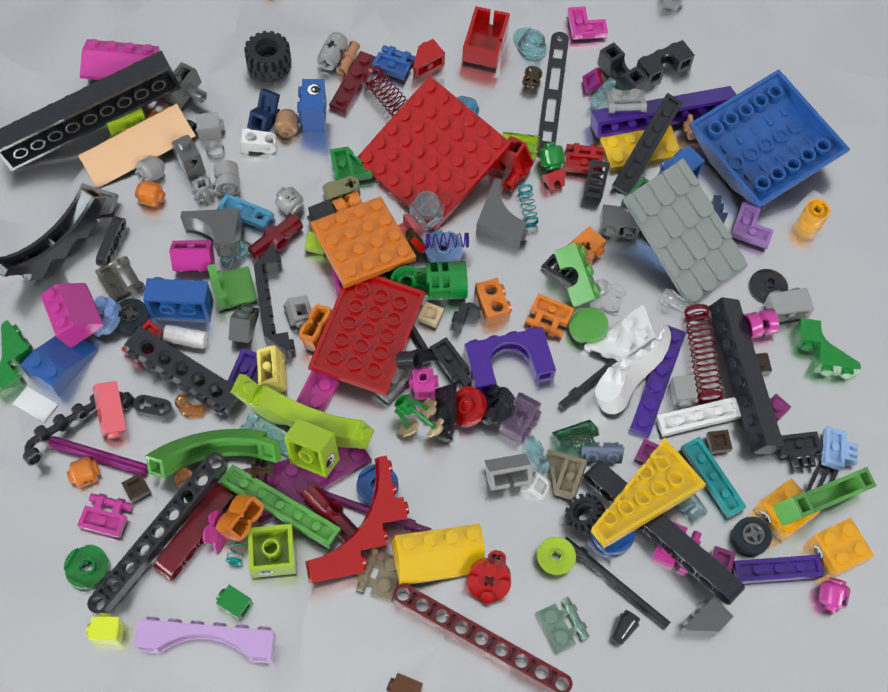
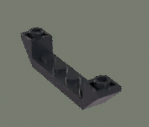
[254,245,295,359]

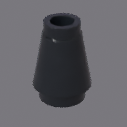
[611,610,640,645]

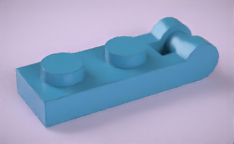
[217,193,275,232]

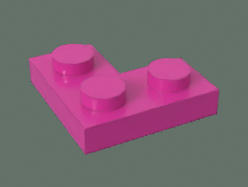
[567,6,608,40]

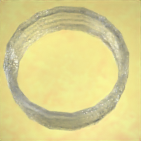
[206,141,225,159]

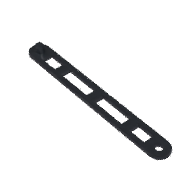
[536,32,569,157]

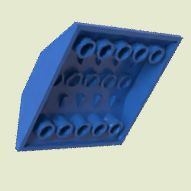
[689,69,850,208]

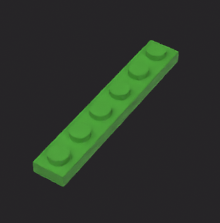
[220,464,341,549]

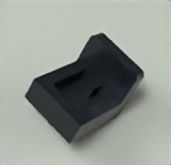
[451,302,481,333]

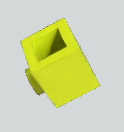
[86,613,124,645]

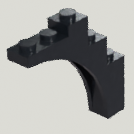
[0,188,106,281]

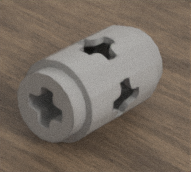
[317,32,348,71]

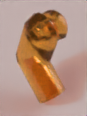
[175,394,204,415]

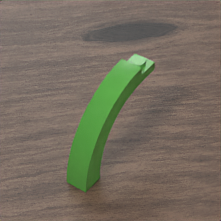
[145,429,282,479]

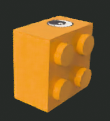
[753,478,821,543]
[807,517,875,578]

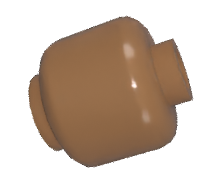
[274,109,299,138]

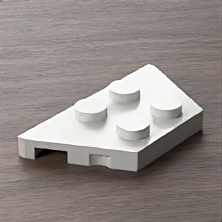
[584,305,656,361]

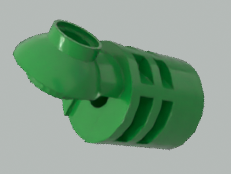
[390,261,468,300]

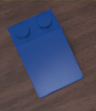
[20,336,99,396]

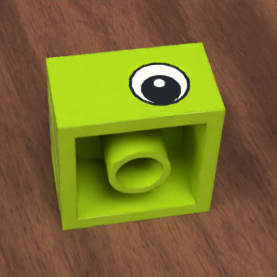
[284,419,340,478]
[248,524,296,578]

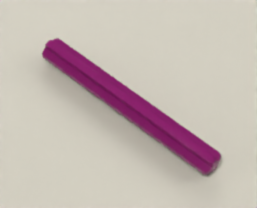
[48,436,148,476]

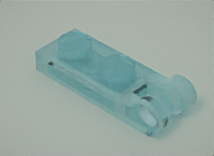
[239,413,289,459]

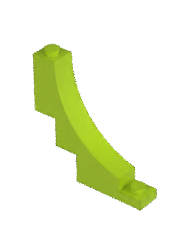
[230,374,375,449]

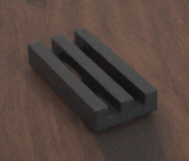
[804,461,839,492]

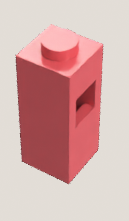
[92,381,126,439]

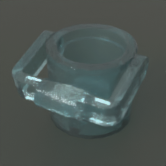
[409,190,444,230]

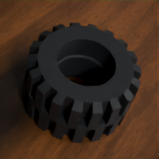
[244,31,292,81]

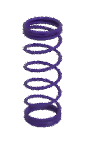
[426,232,469,249]

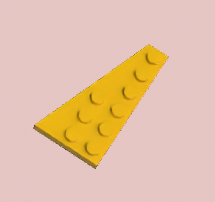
[591,438,706,548]

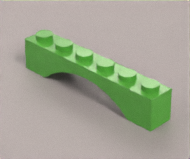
[773,467,877,526]

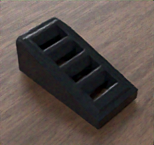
[583,159,610,200]
[541,254,579,288]

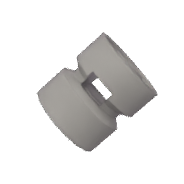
[214,160,240,196]

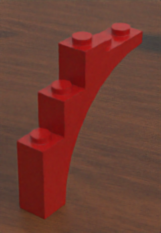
[305,455,409,583]

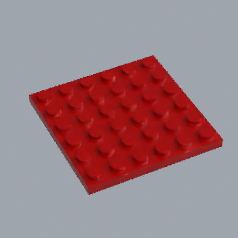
[357,75,512,231]

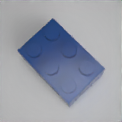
[143,277,214,322]

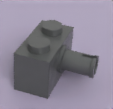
[164,62,207,109]

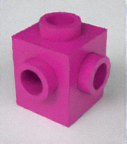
[409,367,439,400]

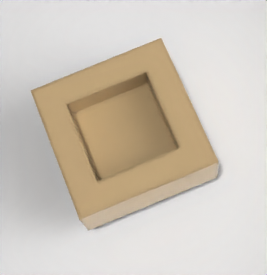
[418,301,444,328]

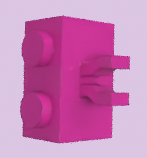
[169,240,215,272]

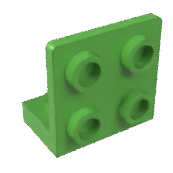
[207,264,258,311]

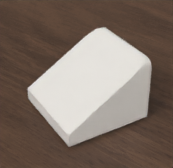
[520,472,552,501]

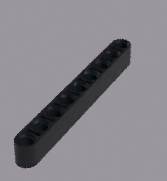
[87,452,228,615]
[583,460,745,605]

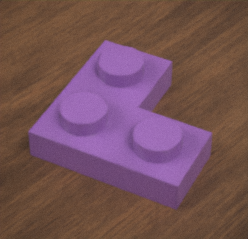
[731,202,774,249]

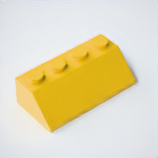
[391,523,485,585]

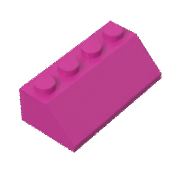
[80,39,160,80]

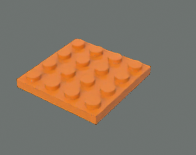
[310,196,416,288]

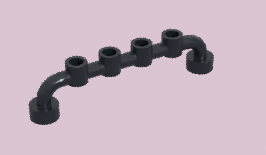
[23,391,135,466]

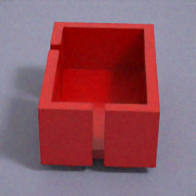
[462,6,510,68]

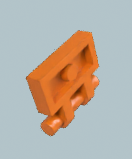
[525,293,575,338]

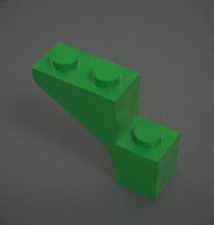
[795,318,861,379]
[0,320,33,399]

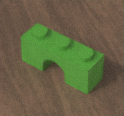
[554,242,601,307]

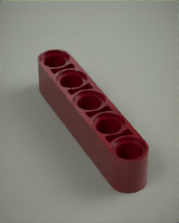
[153,483,237,581]

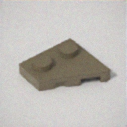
[547,449,587,500]

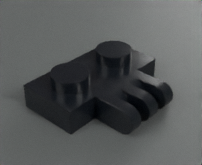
[778,431,823,470]

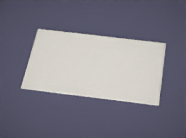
[13,386,58,423]

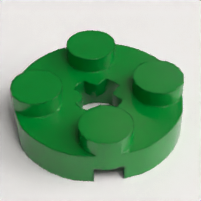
[64,544,111,590]

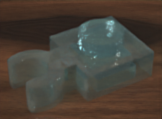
[590,77,616,109]
[524,435,551,474]

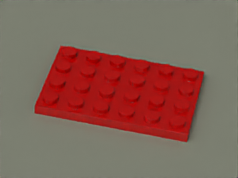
[308,276,426,396]

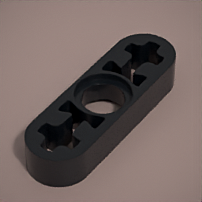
[96,216,126,268]

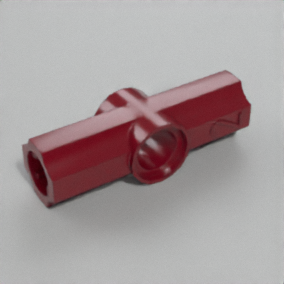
[248,214,303,261]
[301,482,357,542]

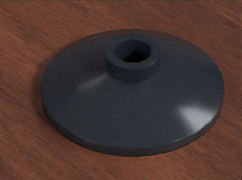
[749,269,788,303]

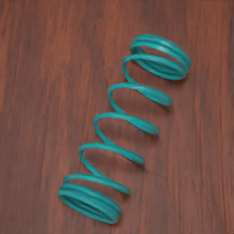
[518,184,539,227]
[225,536,248,566]

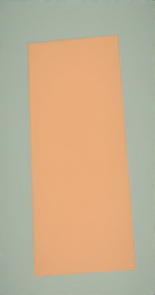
[78,103,195,188]

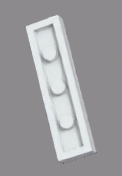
[656,397,741,437]

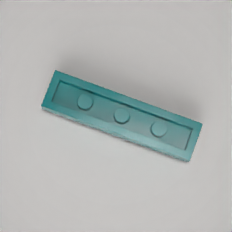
[680,437,747,519]

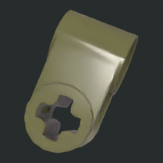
[322,176,361,201]

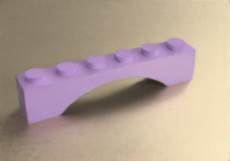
[134,616,276,663]

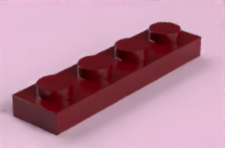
[329,51,376,114]

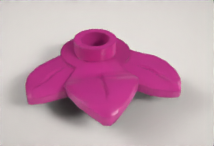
[202,510,226,552]

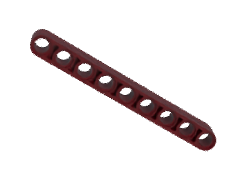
[393,584,573,692]

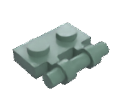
[535,597,590,655]

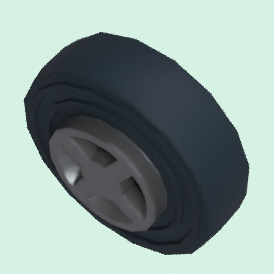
[732,517,772,556]

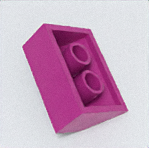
[40,283,105,348]

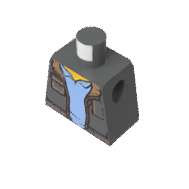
[171,135,206,182]

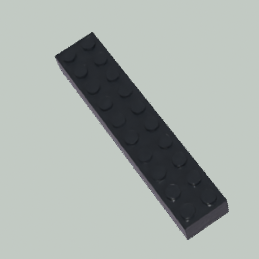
[0,50,181,171]

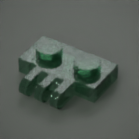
[552,419,599,450]

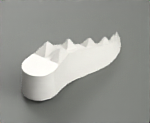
[595,325,671,414]

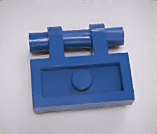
[372,45,416,81]

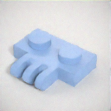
[821,426,858,471]

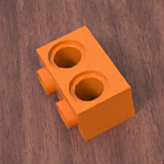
[474,278,512,326]

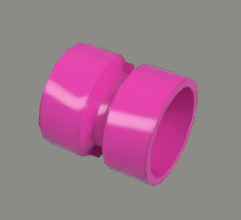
[744,308,779,339]

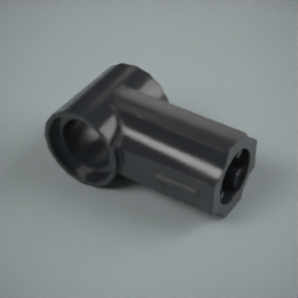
[396,348,434,370]

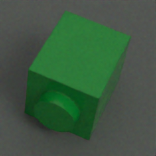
[216,584,253,622]

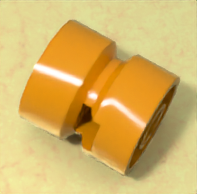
[798,198,830,234]

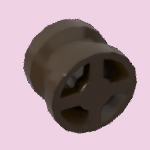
[522,66,543,89]

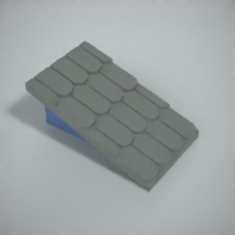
[623,158,748,306]

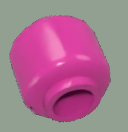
[819,577,851,612]

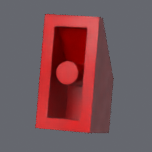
[413,39,445,80]

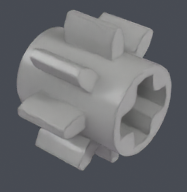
[191,176,215,201]

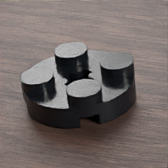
[481,385,516,425]

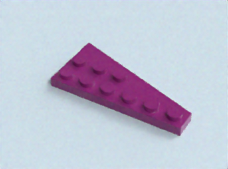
[242,447,372,527]

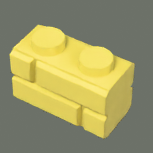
[257,345,287,393]

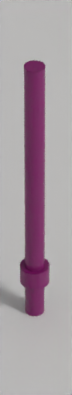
[322,490,432,533]

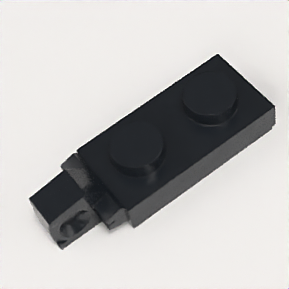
[429,337,472,387]
[435,384,457,442]

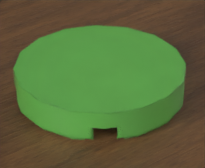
[569,308,609,344]

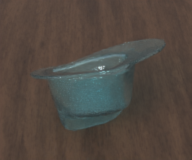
[513,27,548,61]

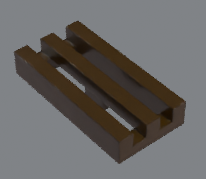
[251,457,274,478]

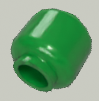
[539,142,565,170]

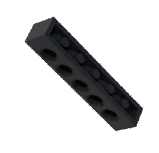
[124,326,240,417]

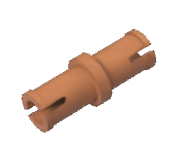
[336,40,360,76]

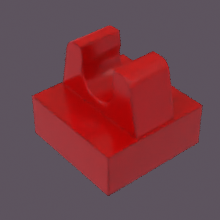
[541,168,566,190]

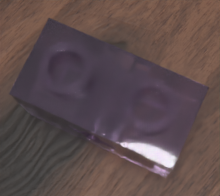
[498,392,542,444]

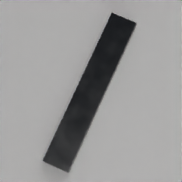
[612,92,683,196]

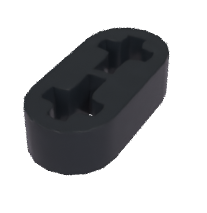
[133,395,174,420]

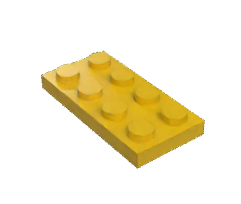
[600,125,680,172]

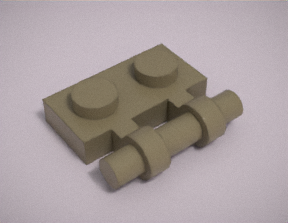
[356,548,398,602]

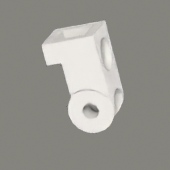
[241,129,277,154]

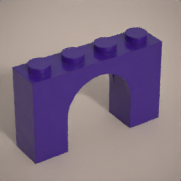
[464,327,556,393]

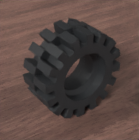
[565,493,606,536]

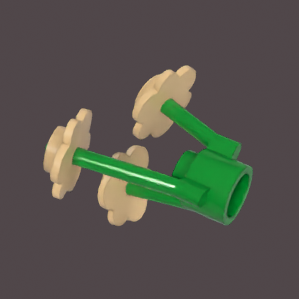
[394,394,444,438]

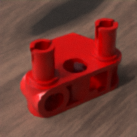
[493,136,534,191]

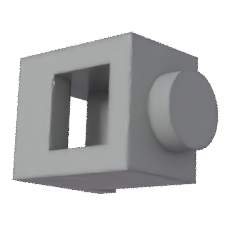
[283,295,312,328]

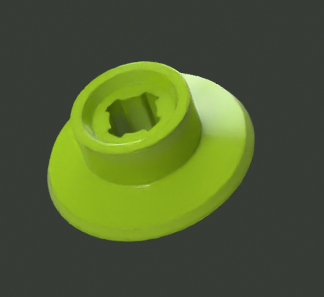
[537,537,576,575]

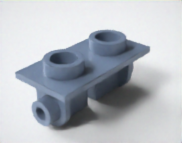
[580,441,625,463]

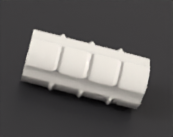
[163,324,208,349]

